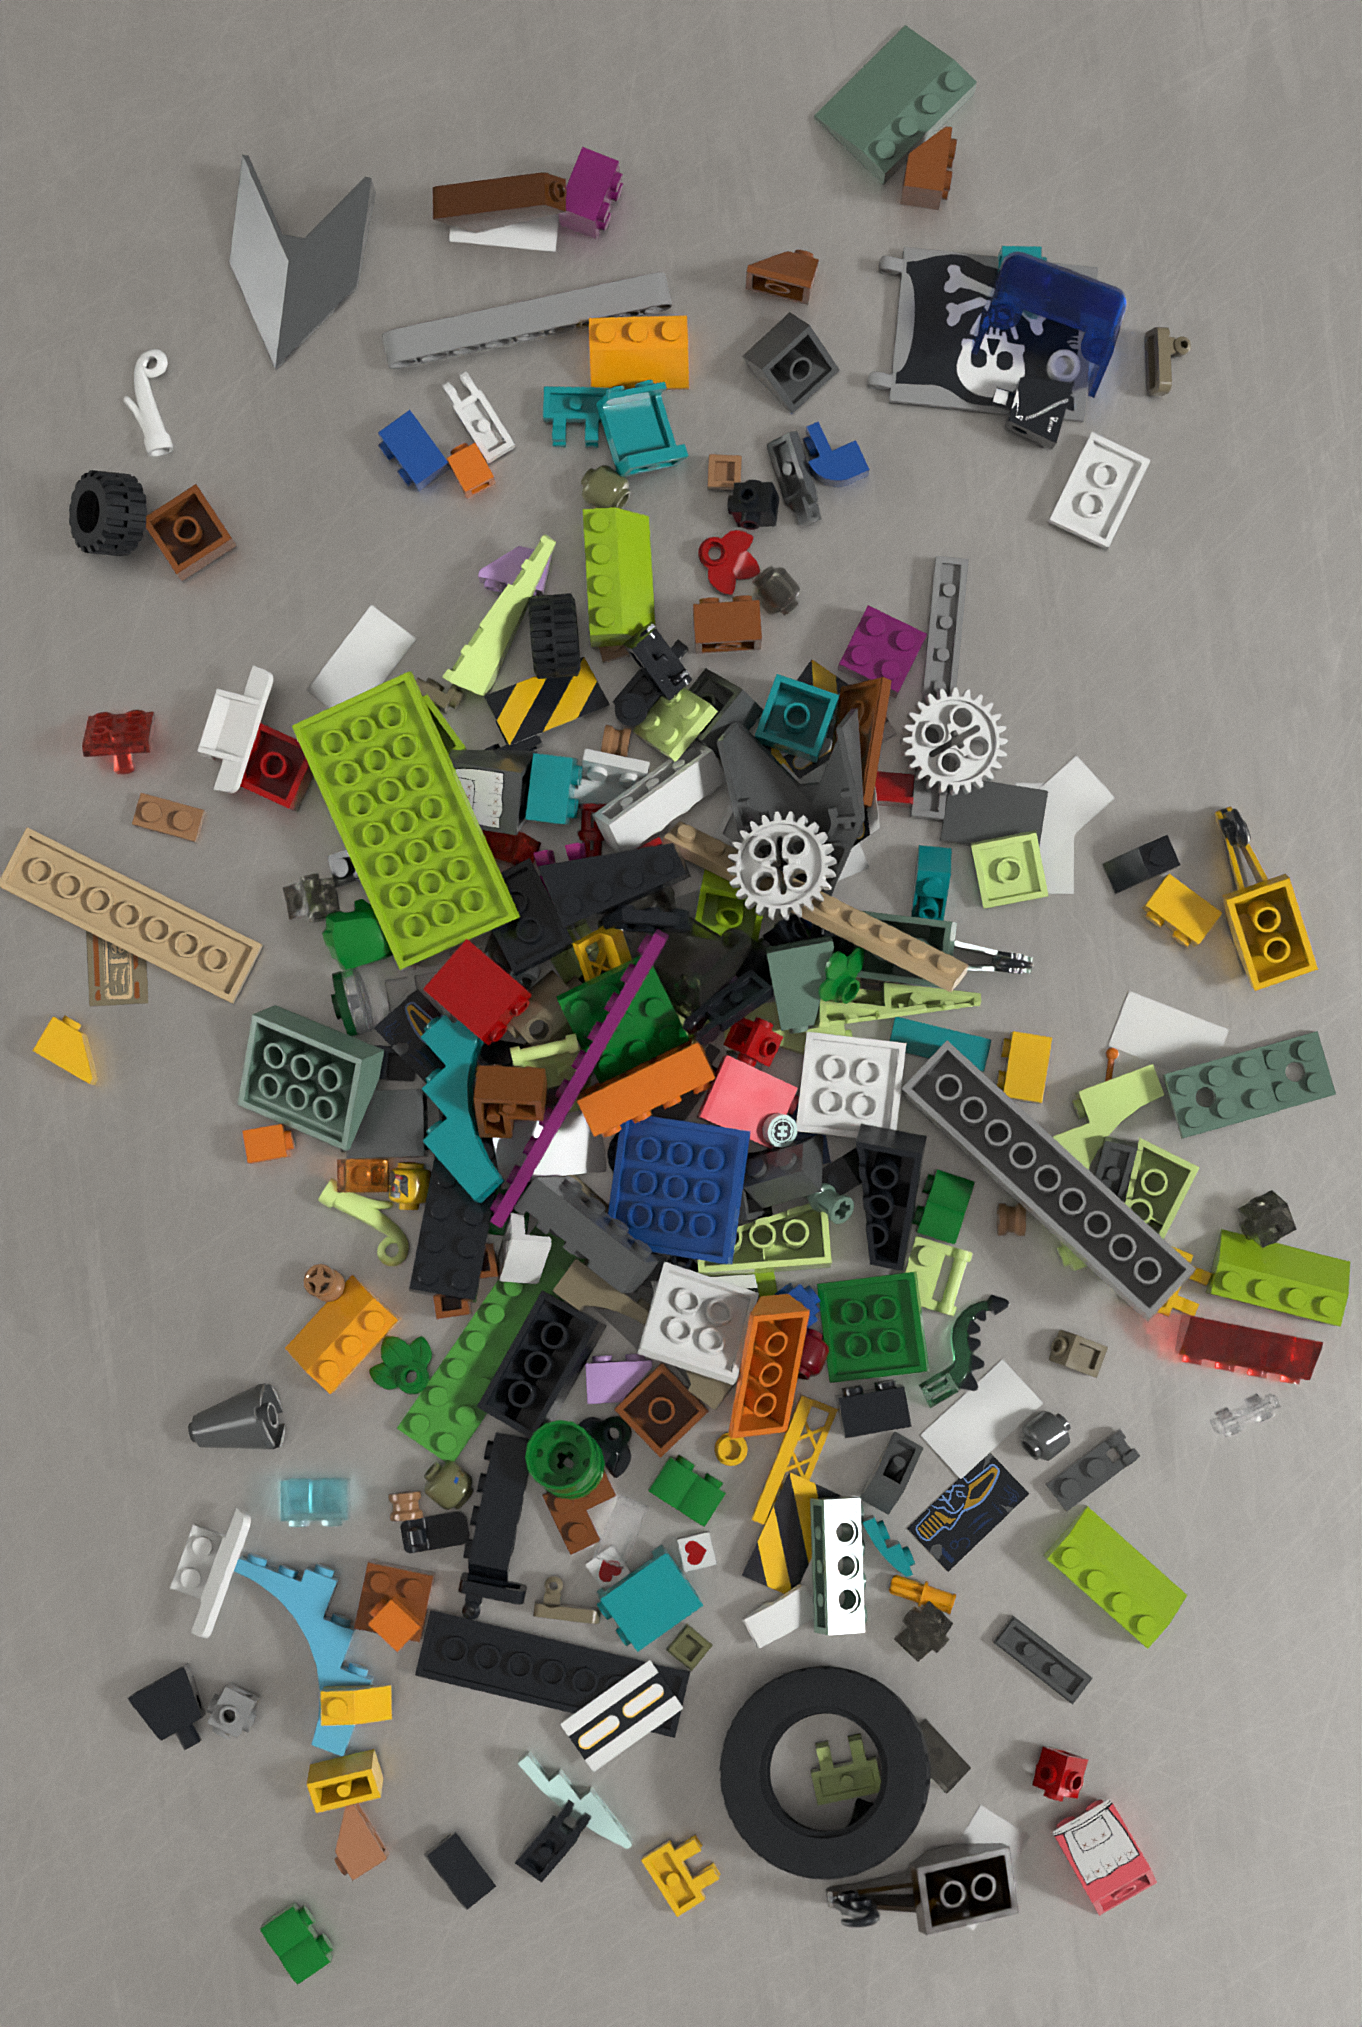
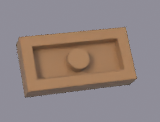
[132,793,206,843]

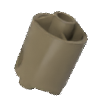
[506,970,582,1048]

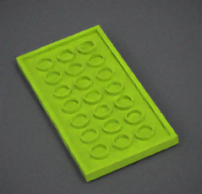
[292,671,520,970]

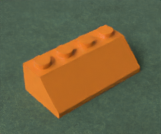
[577,1035,716,1138]
[728,1294,810,1439]

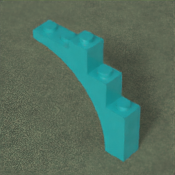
[421,1014,505,1204]

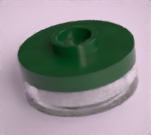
[331,967,375,1037]

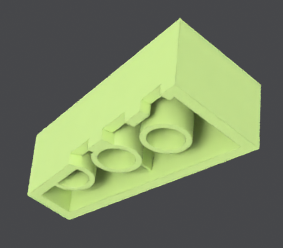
[1125,1137,1200,1239]
[697,1203,832,1277]

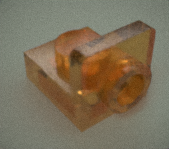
[337,1159,389,1193]

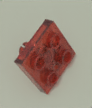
[82,710,156,774]

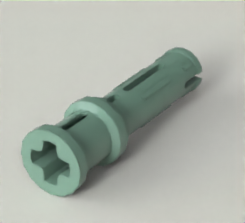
[804,1183,854,1224]

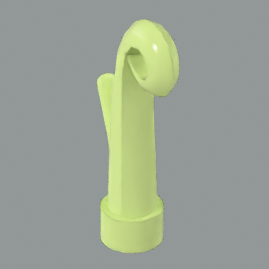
[318,1178,409,1266]

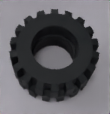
[69,470,147,556]
[529,593,581,679]

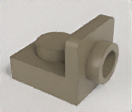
[416,677,465,714]
[1049,1330,1108,1378]

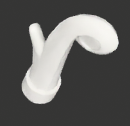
[123,349,173,457]

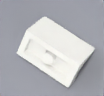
[498,1213,551,1284]

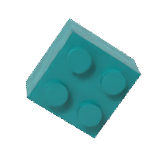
[755,674,839,763]
[525,753,583,824]

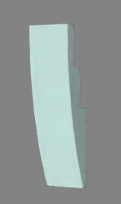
[518,1751,633,1849]

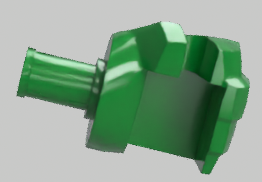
[322,899,393,970]

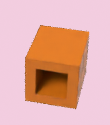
[446,443,496,499]
[242,1124,295,1164]
[368,1596,423,1652]

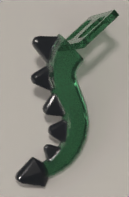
[919,1294,1010,1408]

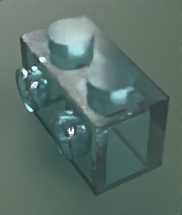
[280,1477,351,1527]

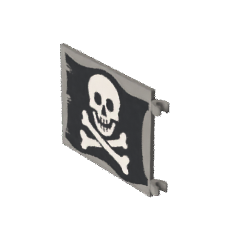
[867,247,1098,422]

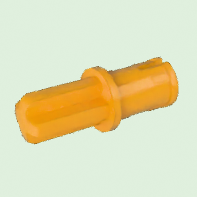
[889,1575,957,1615]

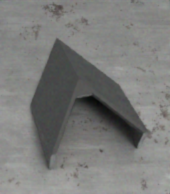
[230,154,376,370]
[717,708,865,896]

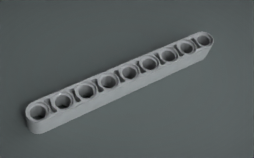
[382,273,672,369]

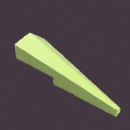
[443,534,556,696]
[812,982,981,1027]

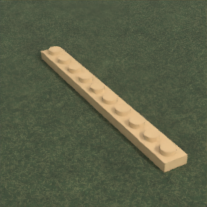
[662,821,969,992]

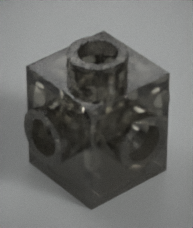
[283,873,340,923]
[1238,1190,1296,1248]
[894,1601,953,1662]

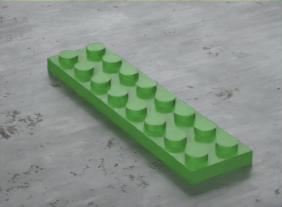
[397,1221,586,1462]

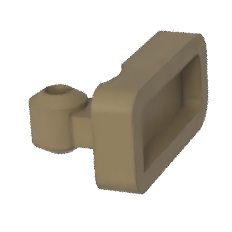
[1145,327,1191,396]
[533,1575,601,1624]

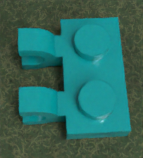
[543,386,609,448]

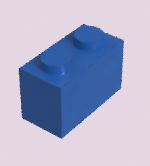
[378,410,450,492]

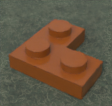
[542,1470,616,1555]

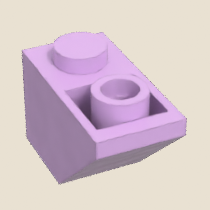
[478,546,552,596]
[585,1353,653,1404]

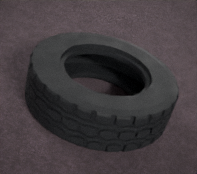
[719,1666,931,1880]

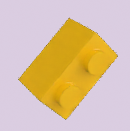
[1142,874,1222,947]
[996,1031,1052,1104]
[307,1749,383,1813]

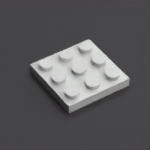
[796,1032,906,1139]
[637,1262,759,1385]

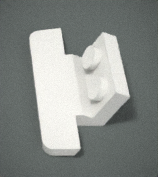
[197,666,273,793]
[574,749,670,835]
[170,1508,251,1639]

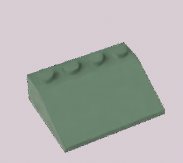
[814,25,977,185]
[238,1005,384,1151]

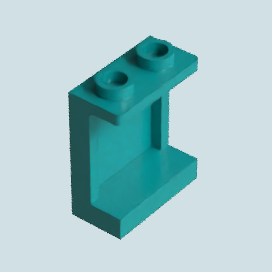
[596,380,689,477]
[597,1544,703,1652]

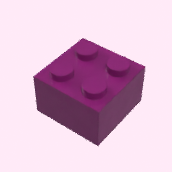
[559,147,624,239]
[837,605,927,698]

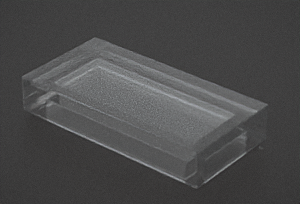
[593,1494,649,1569]

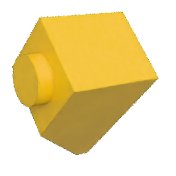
[32,1015,98,1085]
[320,1685,392,1726]

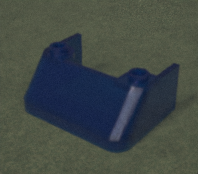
[971,252,1127,398]

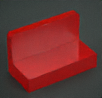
[875,771,915,808]

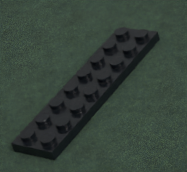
[409,1040,523,1303]
[415,1609,690,1738]

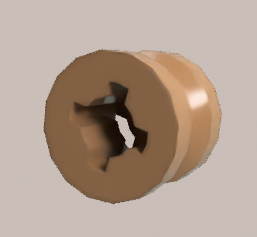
[601,724,632,757]
[997,1203,1026,1236]
[304,1264,345,1302]
[388,1491,423,1521]

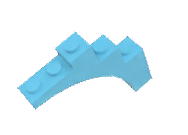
[234,1553,374,1757]

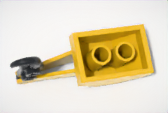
[1215,806,1318,991]

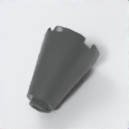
[188,1383,285,1449]

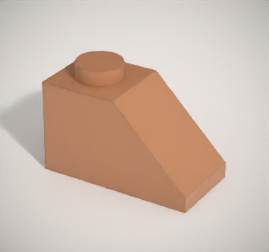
[334,1803,390,1880]

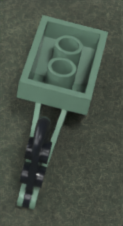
[852,911,1033,988]

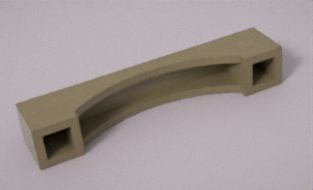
[553,1258,738,1410]

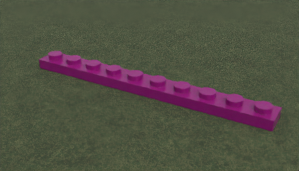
[489,930,669,1228]

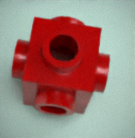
[723,1017,783,1067]
[1032,1746,1088,1802]

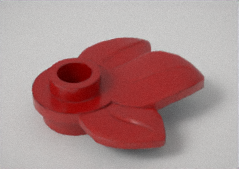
[698,530,761,595]

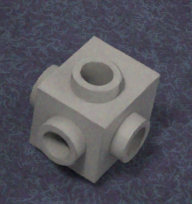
[206,1682,259,1739]

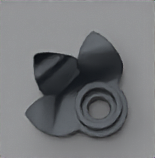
[578,1416,632,1478]

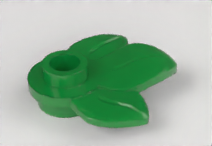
[819,947,864,1004]
[369,1336,432,1395]

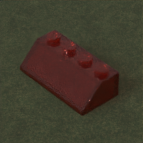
[1174,1314,1323,1385]

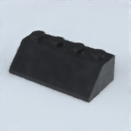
[477,1290,607,1439]

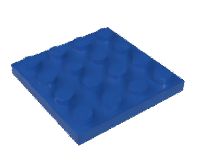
[608,1116,751,1264]

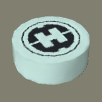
[762,1113,797,1148]

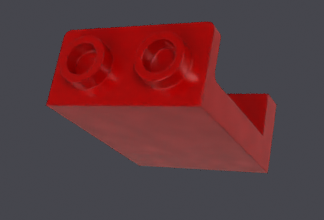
[423,939,532,1045]

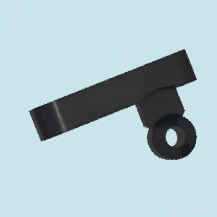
[400,1511,470,1554]
[458,1572,527,1620]

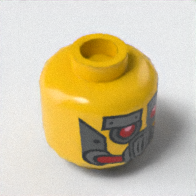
[388,1162,431,1210]

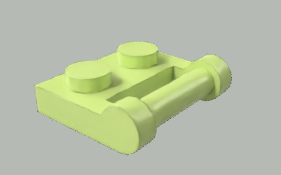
[510,1034,579,1088]
[904,1236,973,1316]

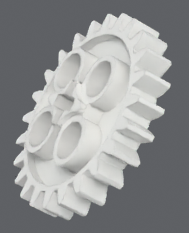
[900,687,1008,796]
[727,811,837,920]

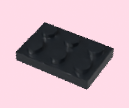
[492,858,573,976]

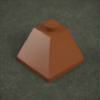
[745,250,819,305]

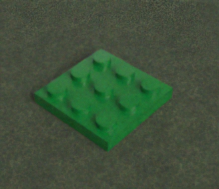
[556,955,689,1084]
[817,1271,930,1383]

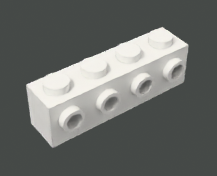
[593,740,726,852]

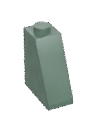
[766,936,834,1034]

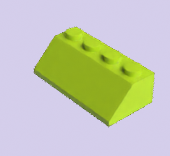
[582,507,656,647]
[1205,1229,1350,1327]
[1043,1506,1187,1649]

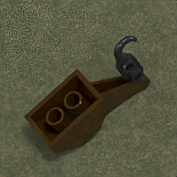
[826,1843,1019,1935]

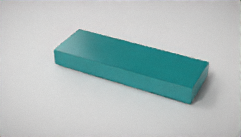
[889,1017,992,1072]

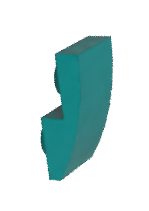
[862,1515,915,1577]

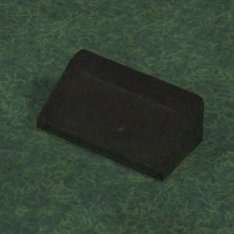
[919,1718,971,1794]

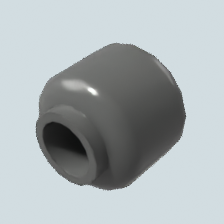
[1020,1411,1071,1461]

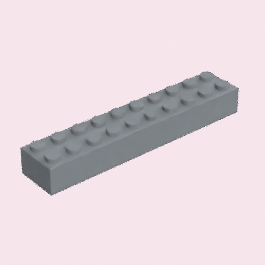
[901,1041,1196,1322]

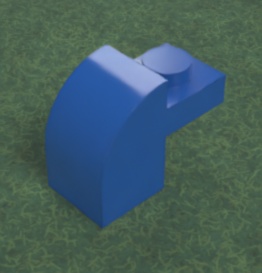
[803,422,870,487]

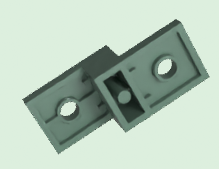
[1163,1031,1336,1139]

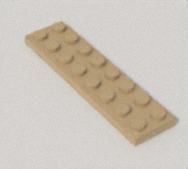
[0,827,263,1004]

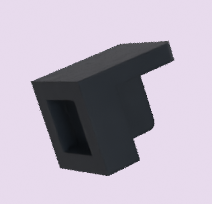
[375,1045,415,1082]

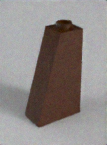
[433,172,567,233]

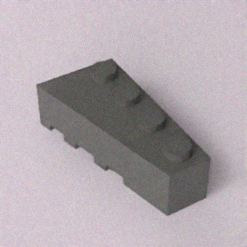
[513,1176,659,1294]

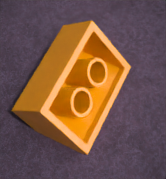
[589,315,689,390]
[285,1274,401,1394]

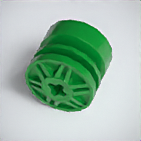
[525,1420,605,1500]

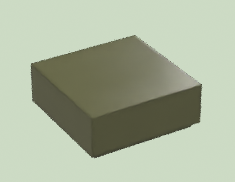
[666,1623,713,1671]

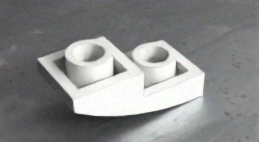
[742,1584,814,1648]

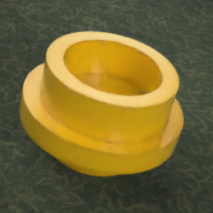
[714,1433,748,1466]

